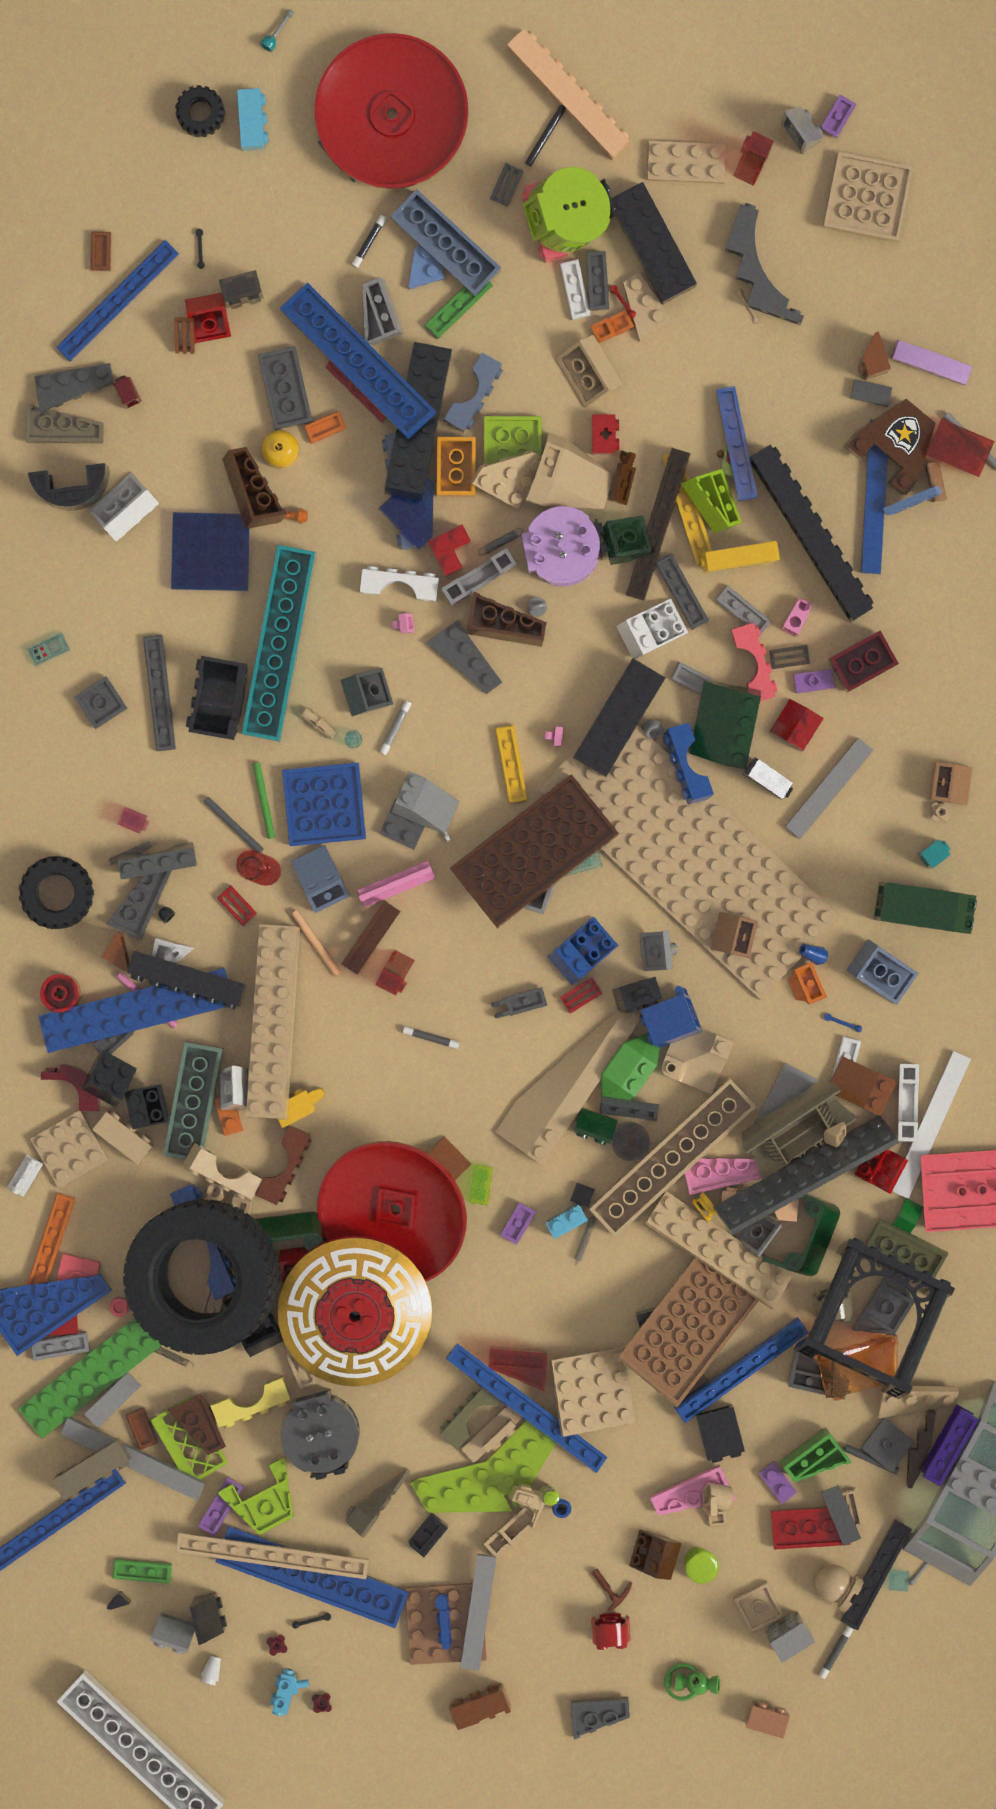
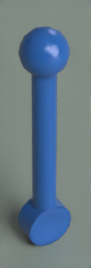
[824,1013,862,1033]

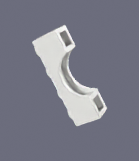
[360,566,439,602]
[898,1064,919,1142]

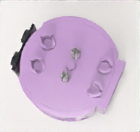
[521,506,607,587]

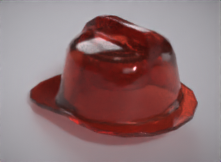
[236,850,281,886]

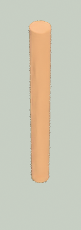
[291,910,341,976]

